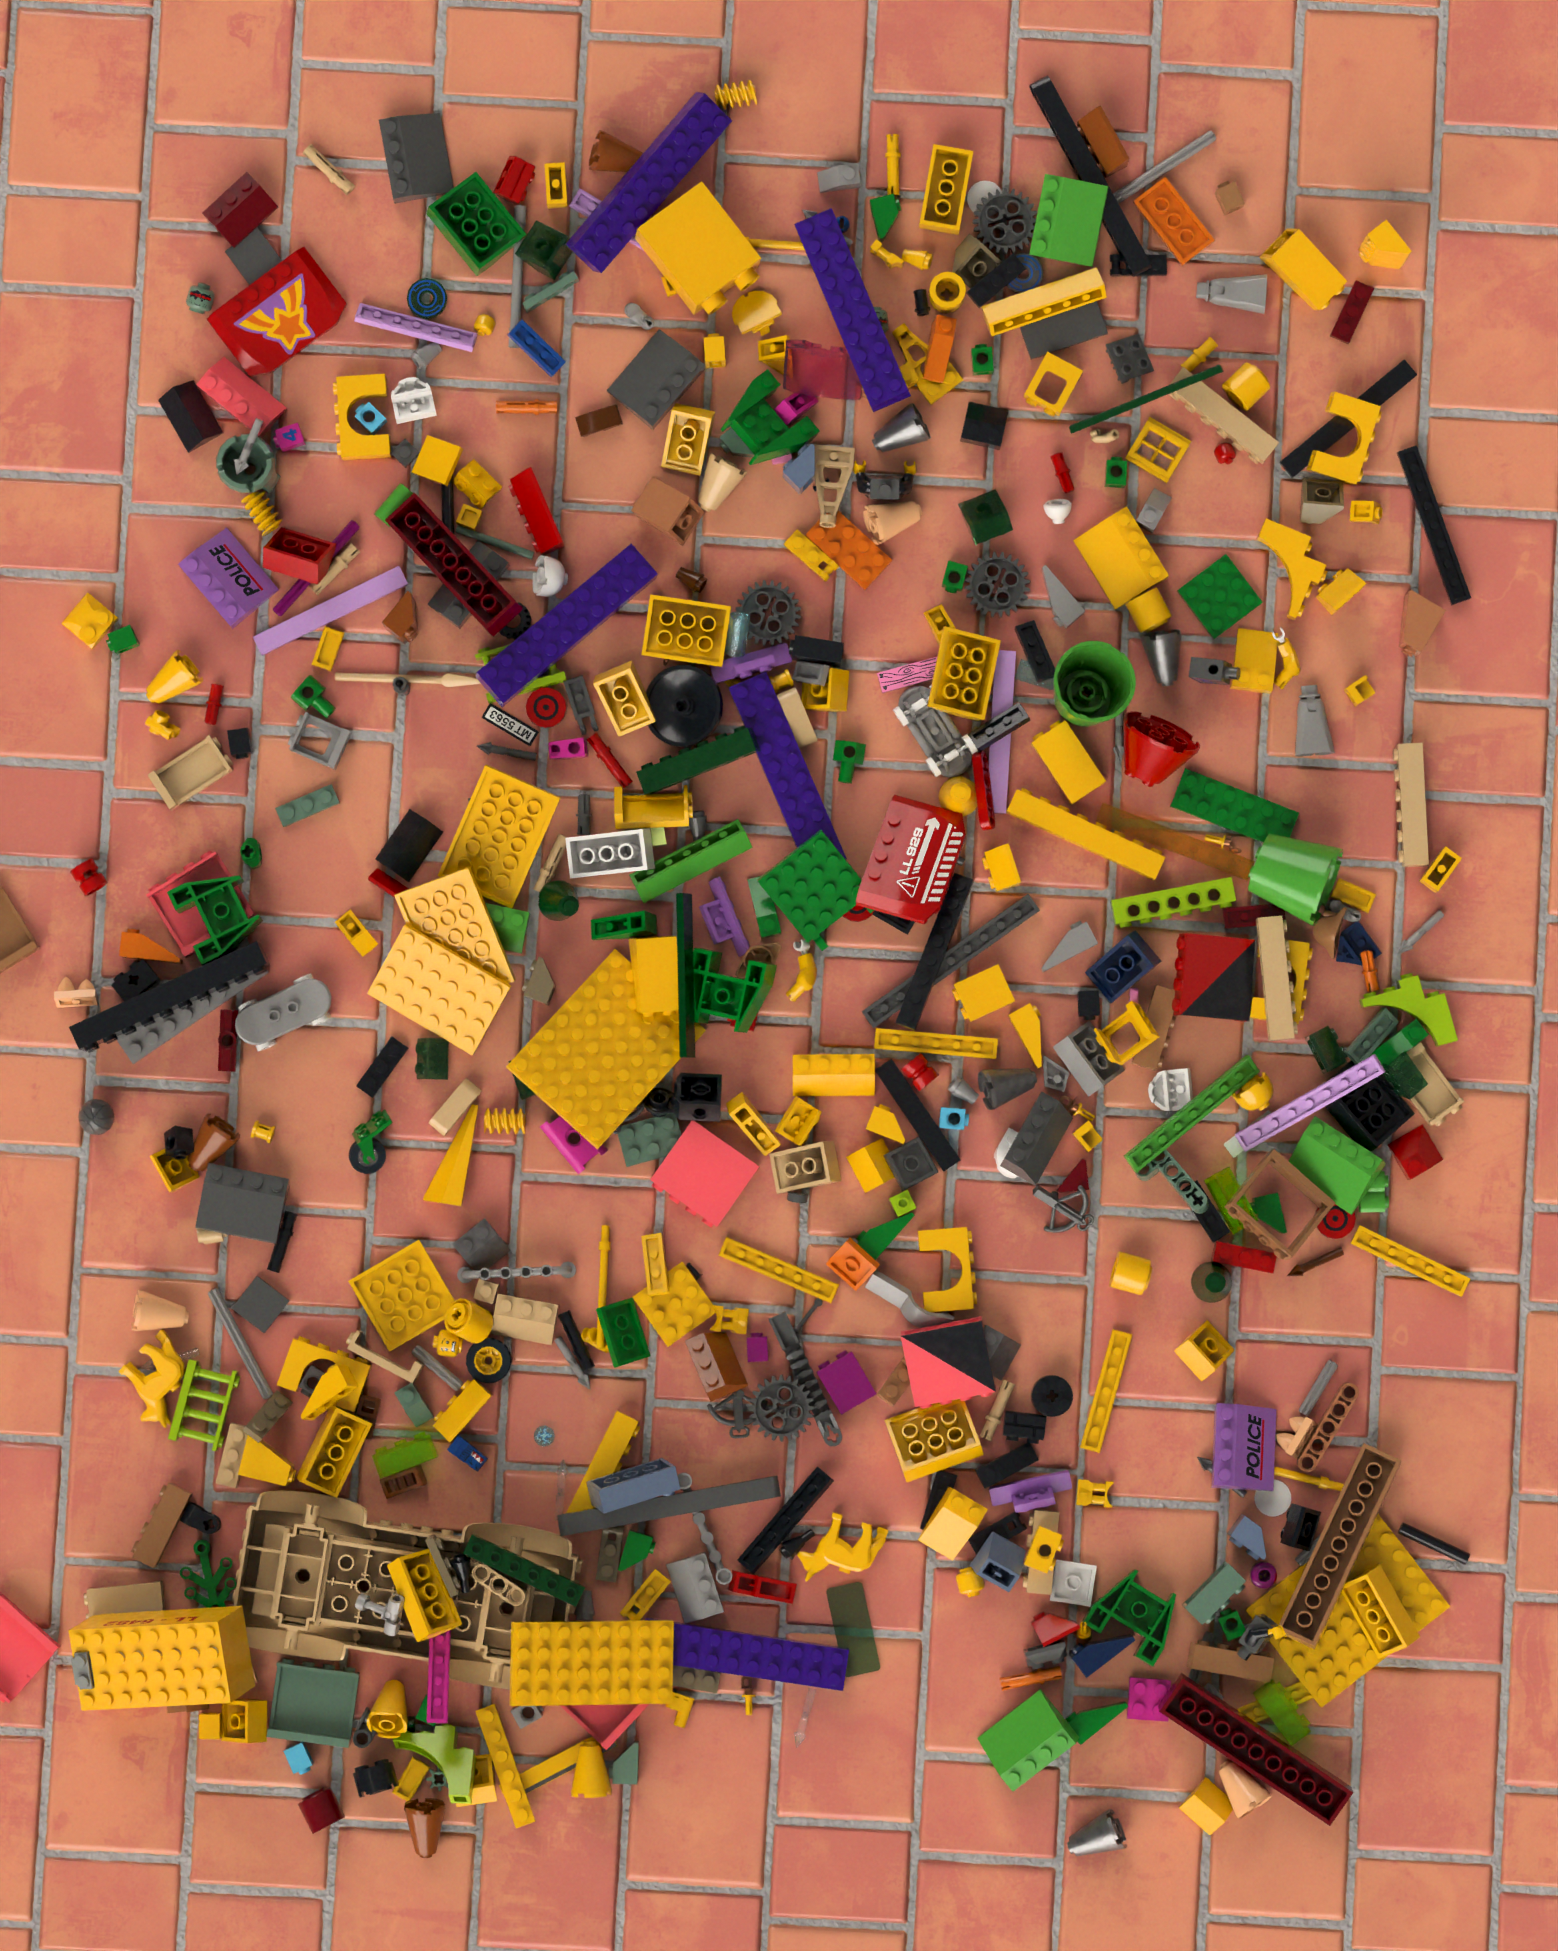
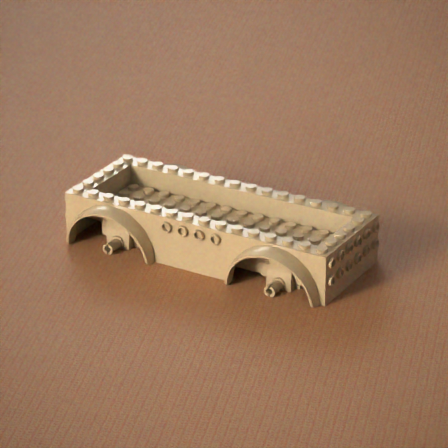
[232,1490,583,1690]

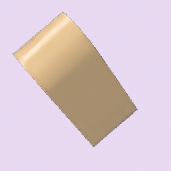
[776,687,818,749]
[429,1078,482,1136]
[472,1563,526,1606]

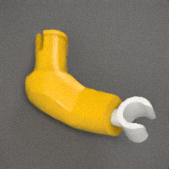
[1272,627,1301,690]
[786,939,817,1002]

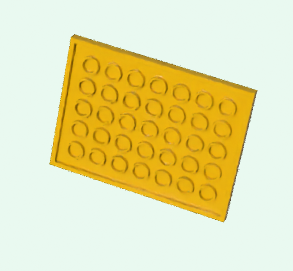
[506,949,706,1150]
[1244,1514,1450,1708]

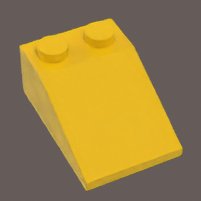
[661,403,715,476]
[1230,628,1278,694]
[593,661,656,736]
[917,1486,988,1561]

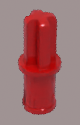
[1050,452,1075,493]
[204,684,224,725]

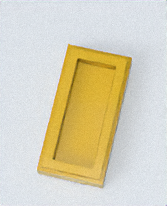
[312,626,345,671]
[1330,878,1376,913]
[392,1757,431,1802]

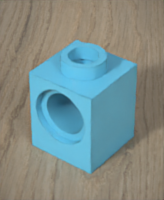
[355,401,387,435]
[939,1107,969,1130]
[283,1742,314,1775]

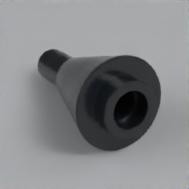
[779,1529,815,1560]
[450,1554,471,1593]

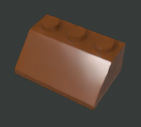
[1077,105,1130,178]
[382,591,418,645]
[685,1332,748,1402]

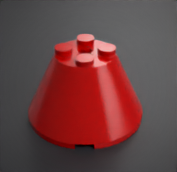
[1123,711,1200,787]

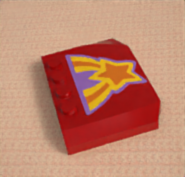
[207,247,347,377]

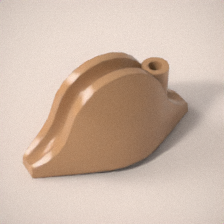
[1313,907,1347,959]
[735,942,782,979]

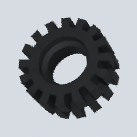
[499,602,531,639]

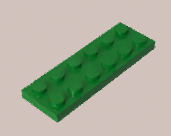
[1170,768,1299,843]

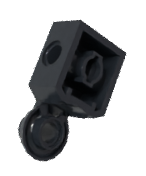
[643,1073,722,1121]

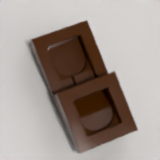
[575,405,623,437]
[356,1394,381,1441]

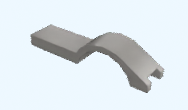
[865,1270,954,1328]

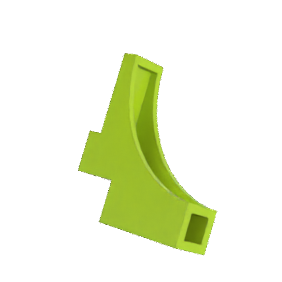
[1359,973,1458,1047]
[393,1724,476,1804]

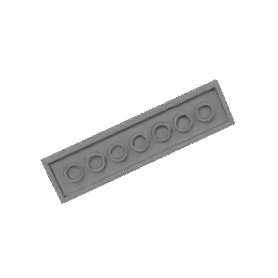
[117,938,269,1064]

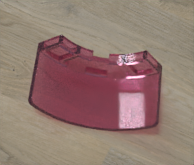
[783,340,862,400]

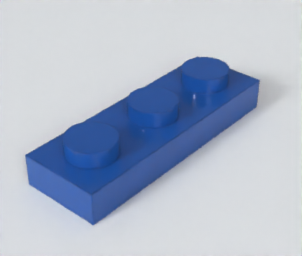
[507,319,566,377]

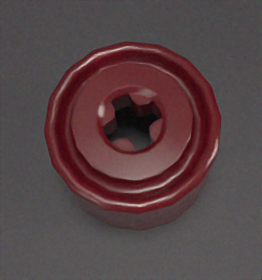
[298,1787,345,1834]

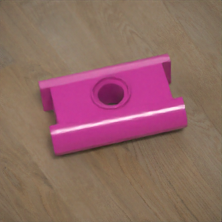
[540,1116,608,1175]

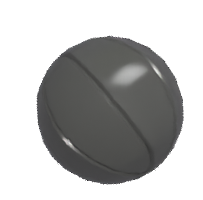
[78,1099,115,1135]

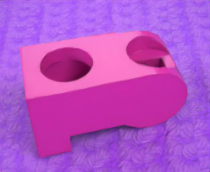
[548,737,588,760]

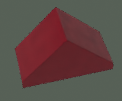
[1056,1158,1089,1193]

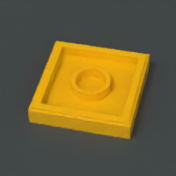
[412,435,463,486]

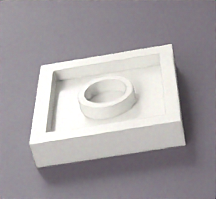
[1050,1560,1097,1607]

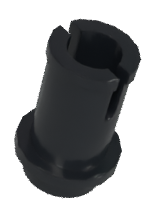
[913,289,931,316]

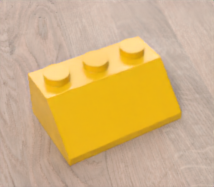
[433,1379,493,1442]

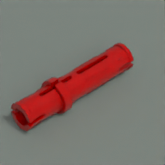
[587,732,633,789]

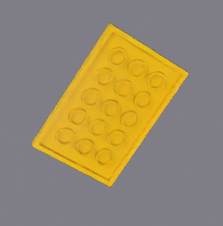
[437,764,561,908]
[394,866,516,984]
[367,924,512,1055]

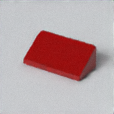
[368,868,409,899]

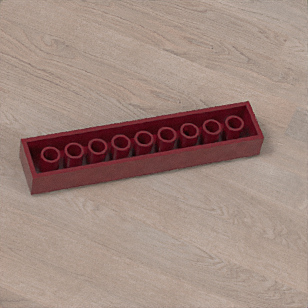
[1158,1673,1353,1826]

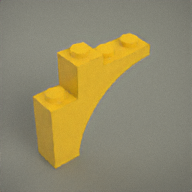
[1257,519,1328,620]

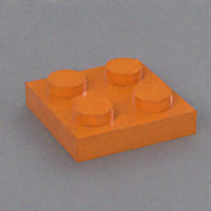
[826,1237,880,1291]

